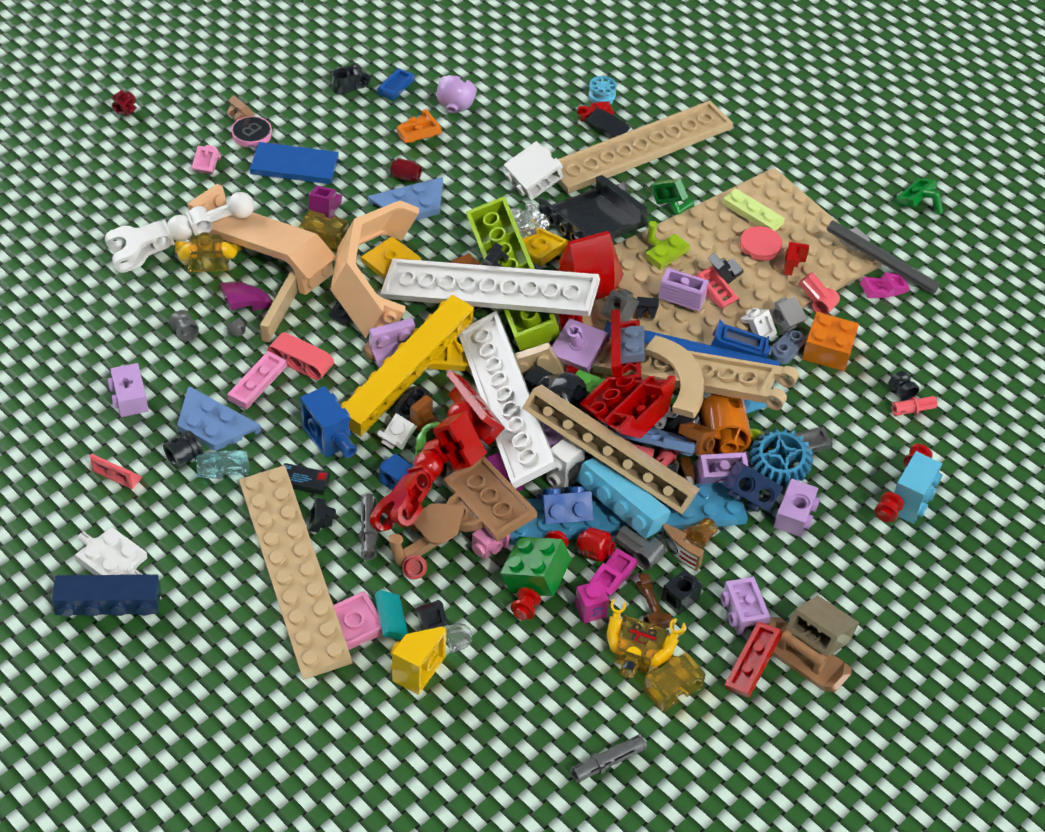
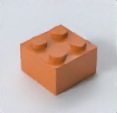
[802,312,859,372]

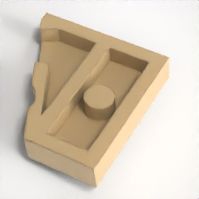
[515,342,566,376]

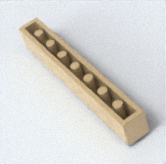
[522,385,700,514]

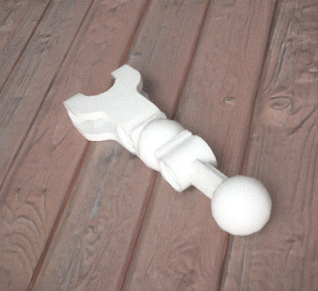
[105,192,254,273]

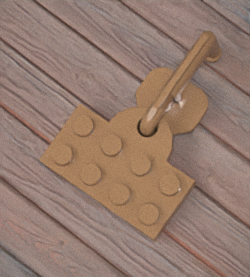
[388,456,538,567]

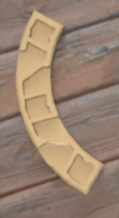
[645,335,705,418]

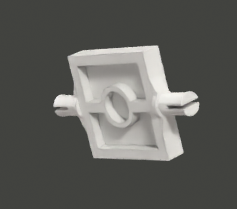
[75,527,147,575]

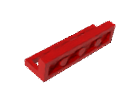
[611,309,642,380]
[446,369,505,445]

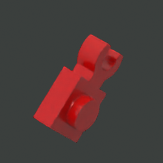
[577,101,614,121]

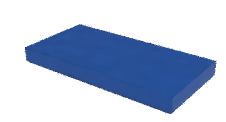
[250,142,339,184]

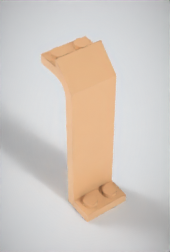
[187,184,336,295]

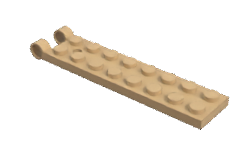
[592,338,799,410]

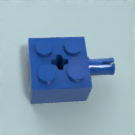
[300,386,357,458]

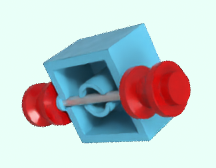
[874,444,943,524]

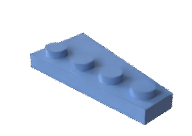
[601,423,697,456]

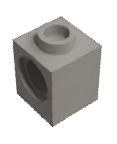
[770,296,808,334]

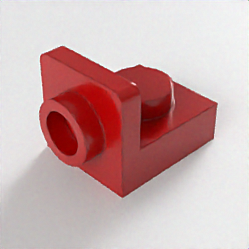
[784,242,809,276]

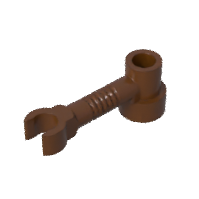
[636,573,673,634]

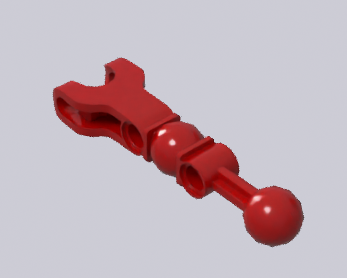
[369,401,477,532]

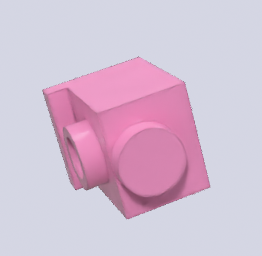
[472,527,510,560]

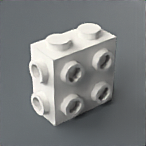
[504,141,564,201]

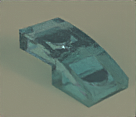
[195,451,249,479]

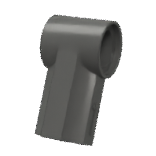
[614,525,666,570]

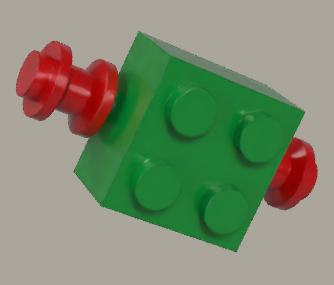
[500,530,572,620]

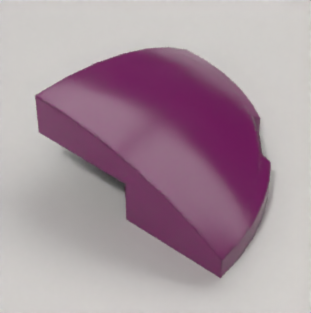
[219,282,273,311]

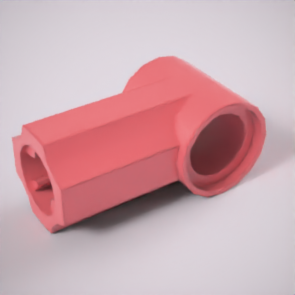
[798,272,840,315]

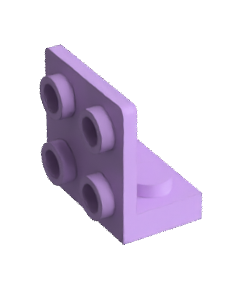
[369,318,415,368]

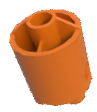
[699,394,751,454]

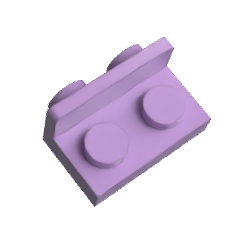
[721,577,770,635]

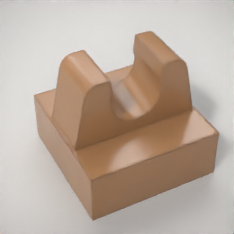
[227,95,255,121]

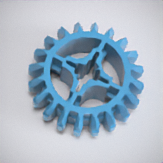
[749,427,813,488]

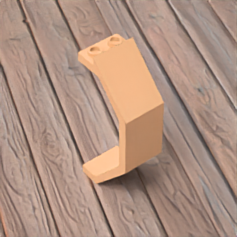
[330,200,419,338]

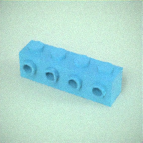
[576,457,671,539]

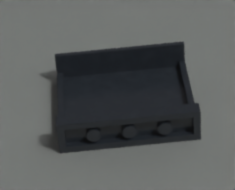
[538,175,648,241]

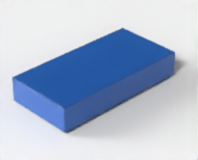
[377,68,415,101]

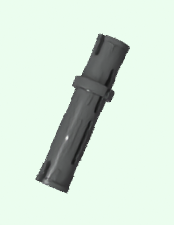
[359,493,378,560]
[570,734,647,783]

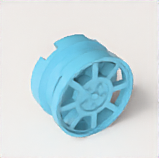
[589,76,617,104]

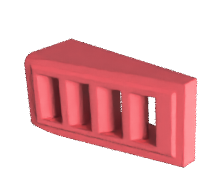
[696,266,739,309]

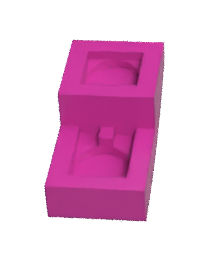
[860,273,910,298]
[589,548,638,596]

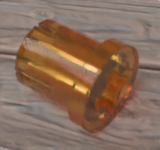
[686,517,718,548]

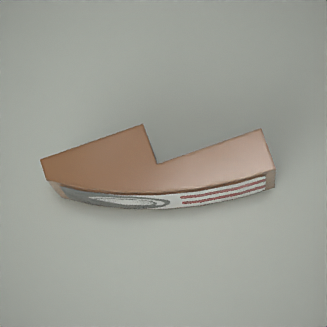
[660,523,704,571]

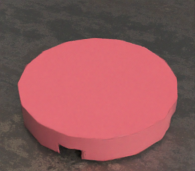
[740,226,782,261]

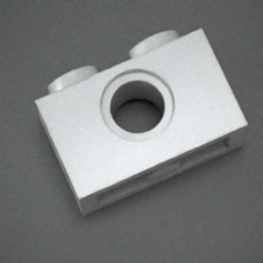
[546,437,586,492]

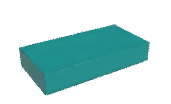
[375,590,408,640]

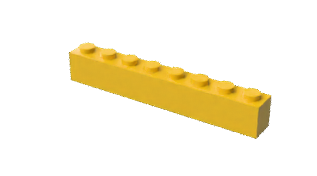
[340,294,474,437]

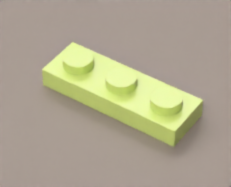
[722,188,785,231]

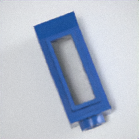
[710,319,771,358]

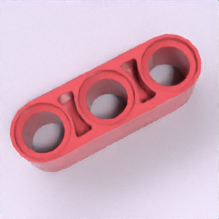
[267,332,334,380]

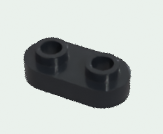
[394,386,429,421]

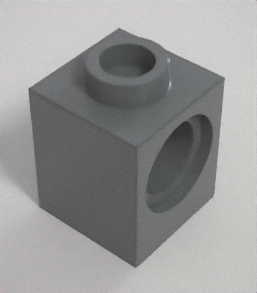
[600,288,639,322]

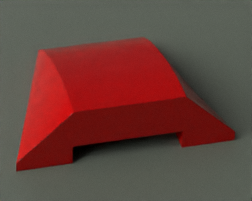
[558,231,624,300]
[580,375,676,439]

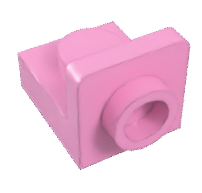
[192,145,221,175]

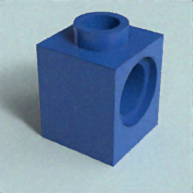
[379,454,413,491]

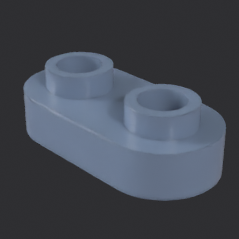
[770,330,806,364]

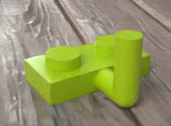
[645,221,690,270]

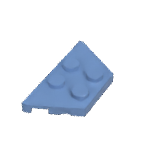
[368,177,443,220]
[177,387,261,451]

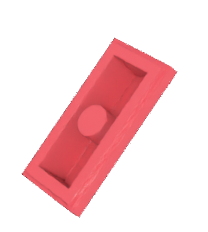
[90,454,142,489]

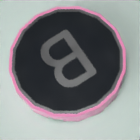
[231,116,272,148]

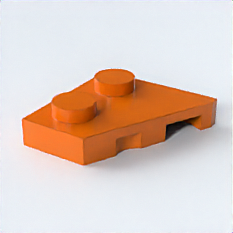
[397,109,442,143]

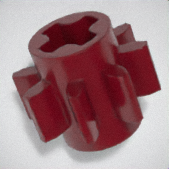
[111,90,137,116]

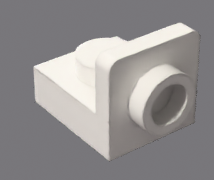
[740,308,777,338]
[377,413,417,450]

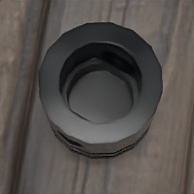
[163,430,203,468]

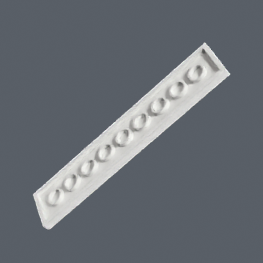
[380,258,600,316]
[459,311,558,489]

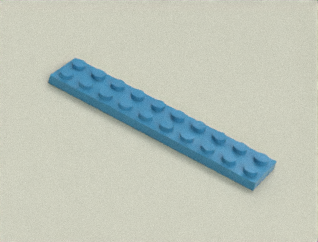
[510,482,748,545]

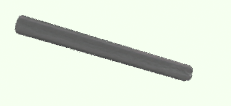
[827,220,940,294]

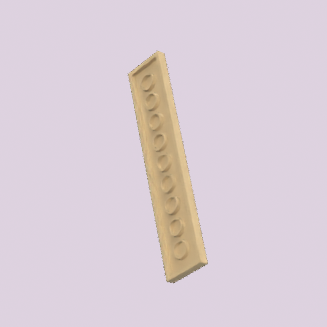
[557,100,733,194]
[239,465,353,680]

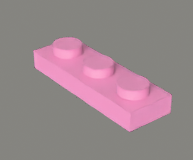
[227,351,287,409]

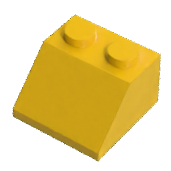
[390,627,446,695]

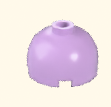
[436,75,477,113]

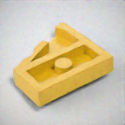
[428,338,471,372]

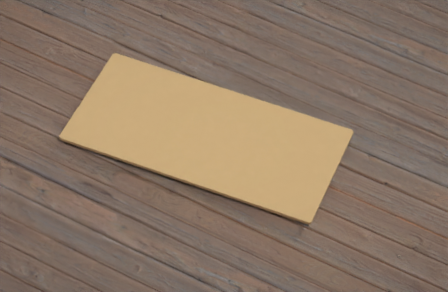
[553,168,882,379]

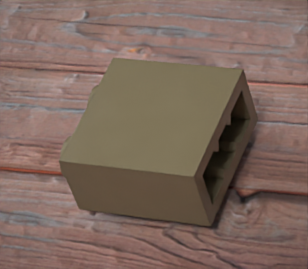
[786,595,859,657]

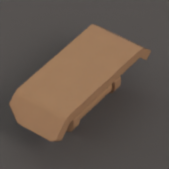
[765,617,852,692]

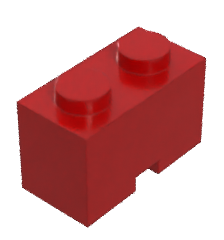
[433,412,487,471]

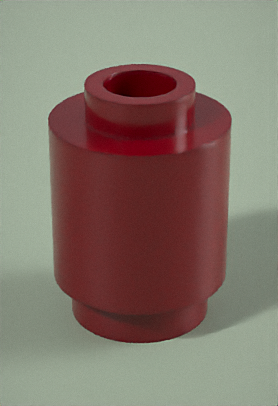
[390,158,422,182]

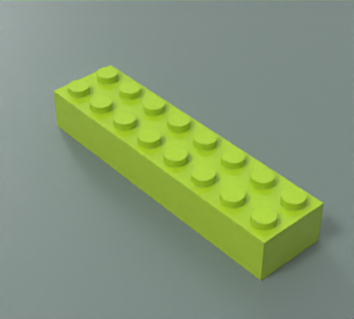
[466,196,561,352]

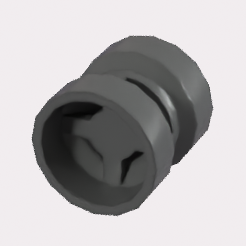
[169,310,199,341]

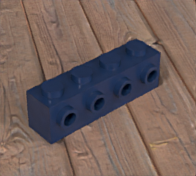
[51,574,161,617]

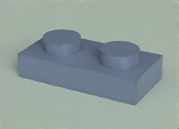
[621,326,645,364]

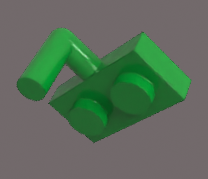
[649,178,694,215]
[896,178,943,215]

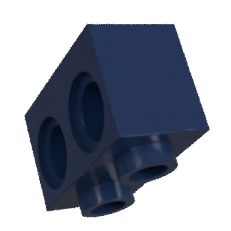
[723,461,783,512]

